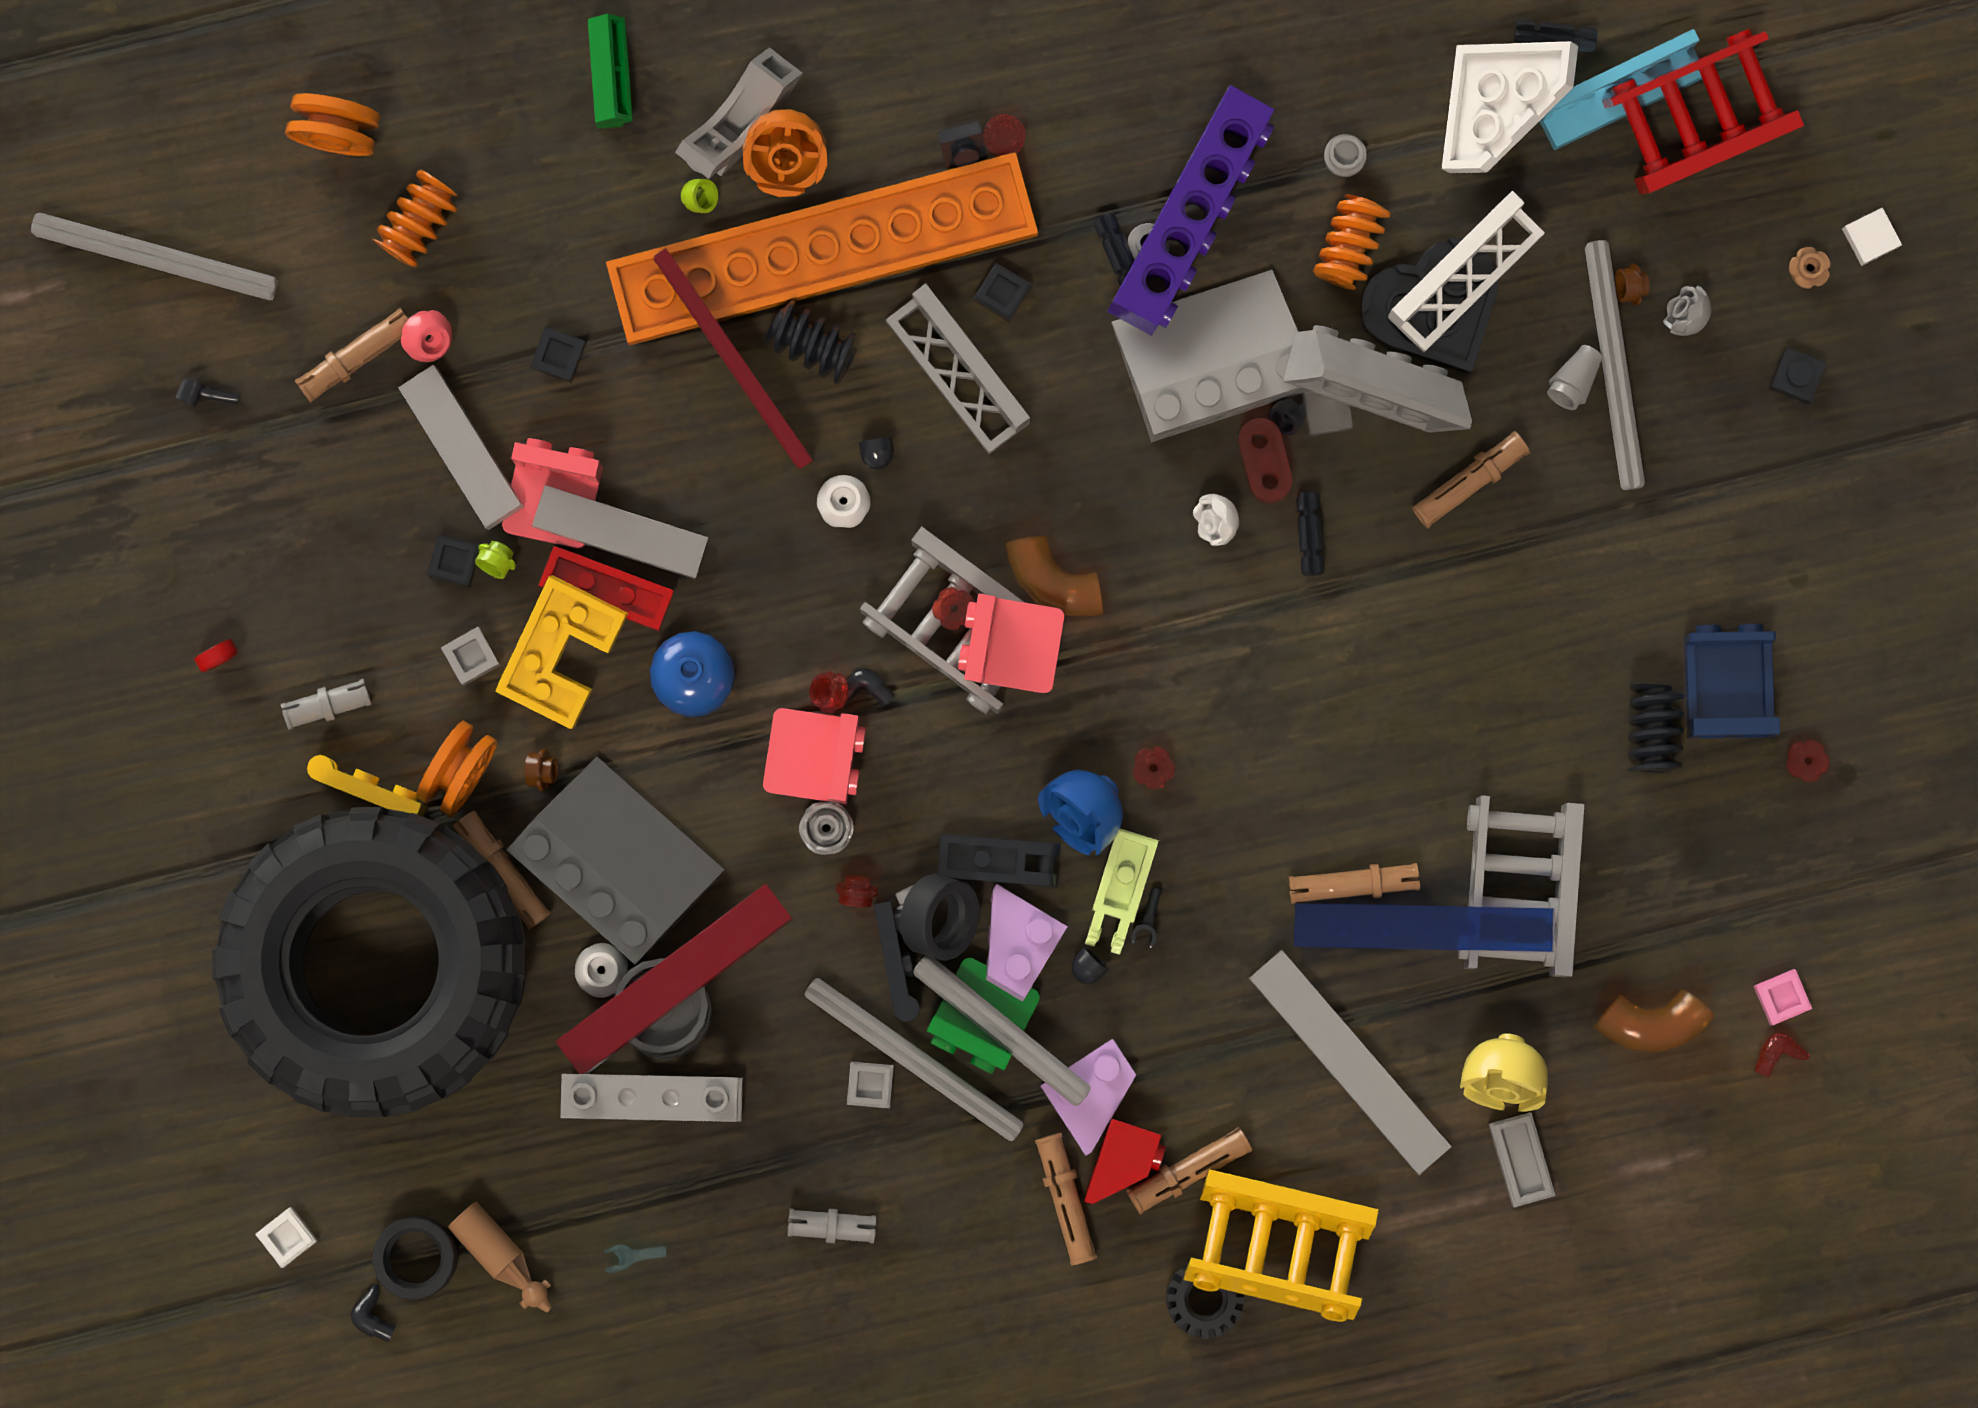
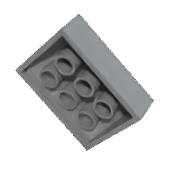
[1111,270,1308,442]

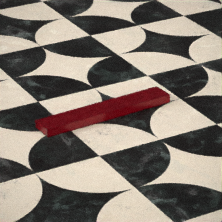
[653,248,813,469]
[555,884,793,1074]

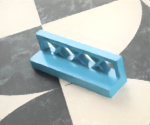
[1539,29,1702,151]

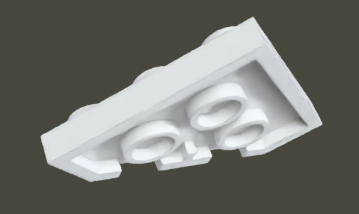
[1442,42,1578,173]

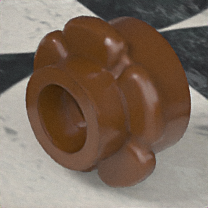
[1614,264,1649,306]
[524,749,559,791]

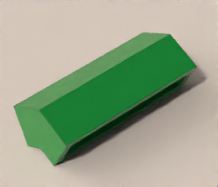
[588,13,633,129]

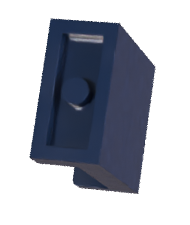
[1684,624,1780,739]

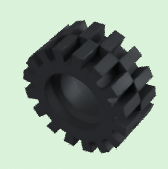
[1166,1259,1245,1339]

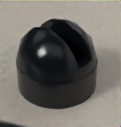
[1268,398,1306,435]
[859,438,894,469]
[1072,947,1109,984]

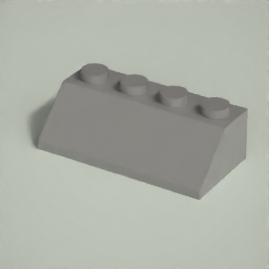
[1283,325,1472,433]

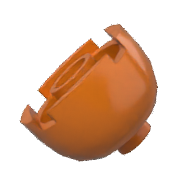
[743,109,827,197]

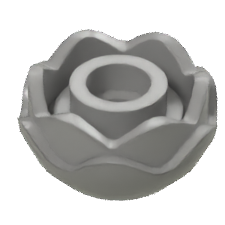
[1663,286,1712,336]
[799,802,854,855]

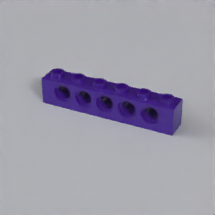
[1107,85,1275,336]

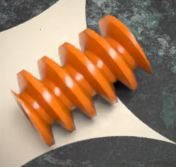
[372,170,458,267]
[1313,194,1391,290]

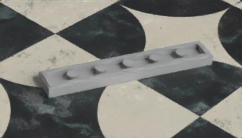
[1249,950,1451,1175]

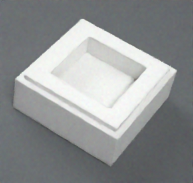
[1842,208,1902,266]
[256,1207,318,1268]

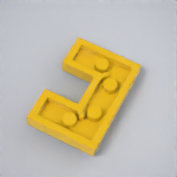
[495,575,629,729]

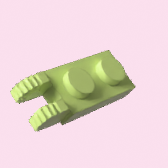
[1085,829,1159,955]

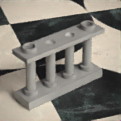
[860,526,1025,714]
[1457,796,1584,977]
[560,1074,743,1122]

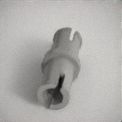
[281,679,372,730]
[787,1209,876,1244]

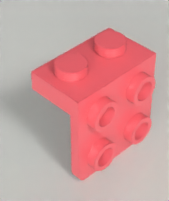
[502,438,603,549]
[958,593,1064,693]
[763,708,866,805]

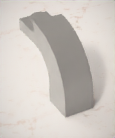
[675,47,802,179]

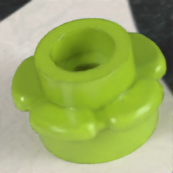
[475,541,516,579]

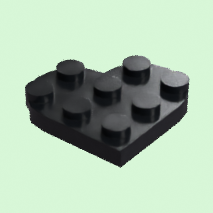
[1360,237,1499,375]

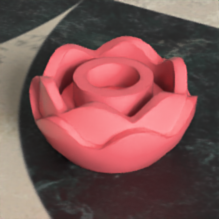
[401,310,453,362]

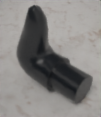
[837,668,895,707]
[351,1284,396,1342]

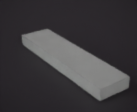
[398,364,524,530]
[531,485,708,579]

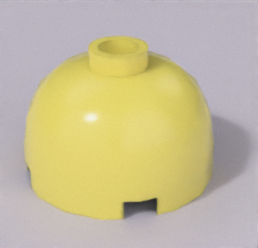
[1460,1034,1548,1112]

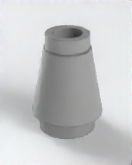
[1547,345,1603,410]

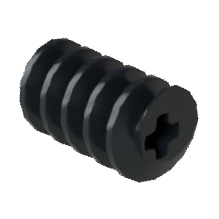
[762,300,857,385]
[1628,683,1685,773]

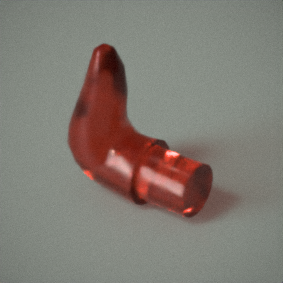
[1754,1033,1810,1078]

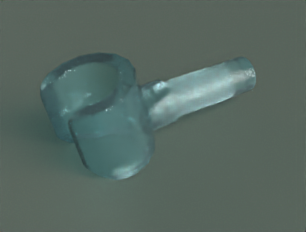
[602,1244,666,1273]

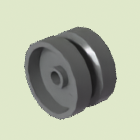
[614,958,713,1060]

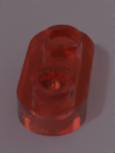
[1238,418,1292,503]

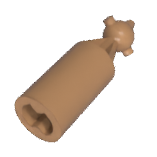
[447,1201,552,1312]

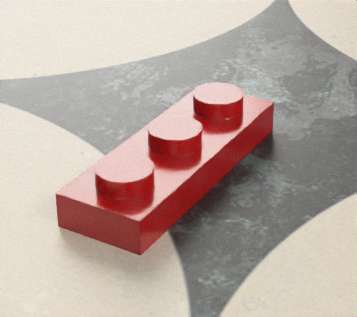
[539,546,675,632]

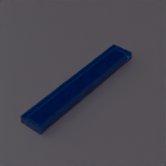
[1294,903,1555,953]

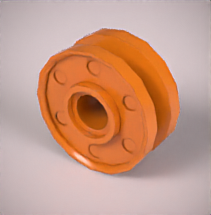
[285,93,381,156]
[416,720,498,818]

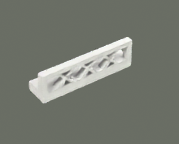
[1388,191,1545,353]

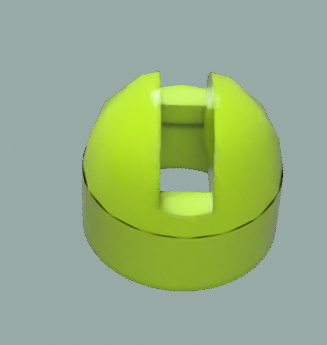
[681,179,718,213]

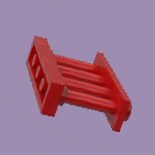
[1602,28,1804,195]

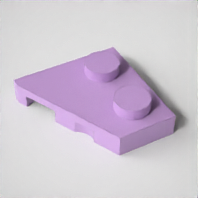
[986,884,1067,1002]
[1041,1039,1136,1156]

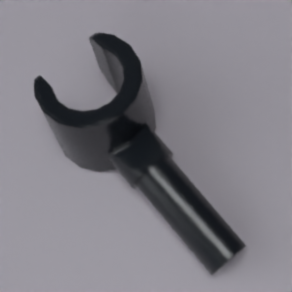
[176,379,239,407]
[1131,888,1162,949]

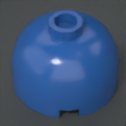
[649,631,735,717]
[1037,769,1124,855]

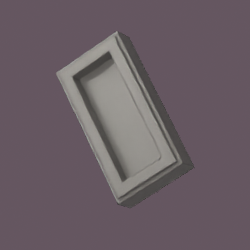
[1488,1112,1556,1208]

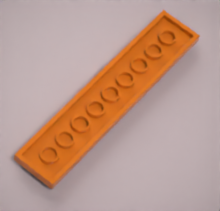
[606,152,1038,346]

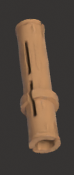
[295,308,408,403]
[1411,431,1530,529]
[452,810,551,930]
[1288,863,1420,904]
[1126,1127,1252,1215]
[1035,1132,1098,1266]

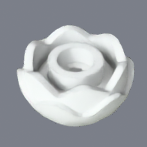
[817,475,871,528]
[1193,494,1239,546]
[575,943,628,998]

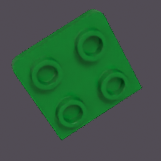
[927,958,1040,1074]

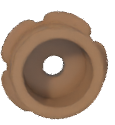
[1789,247,1831,289]

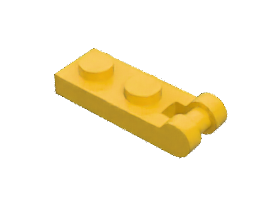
[307,755,427,817]

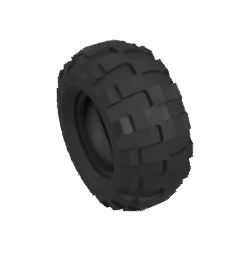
[212,807,527,1118]

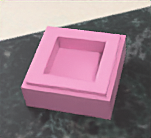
[1754,969,1812,1025]

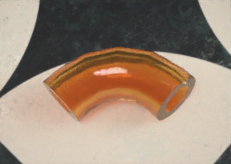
[1006,536,1103,617]
[1593,990,1715,1053]

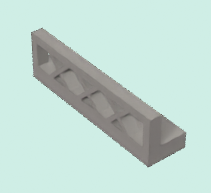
[886,284,1030,454]

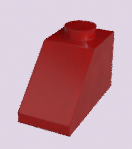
[1084,1118,1166,1204]

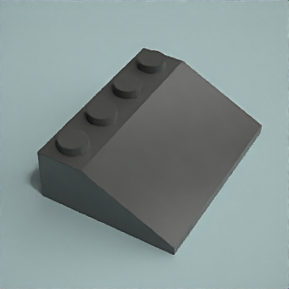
[507,757,725,965]

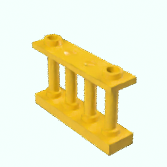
[1184,1169,1379,1322]

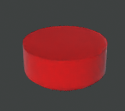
[194,638,239,673]

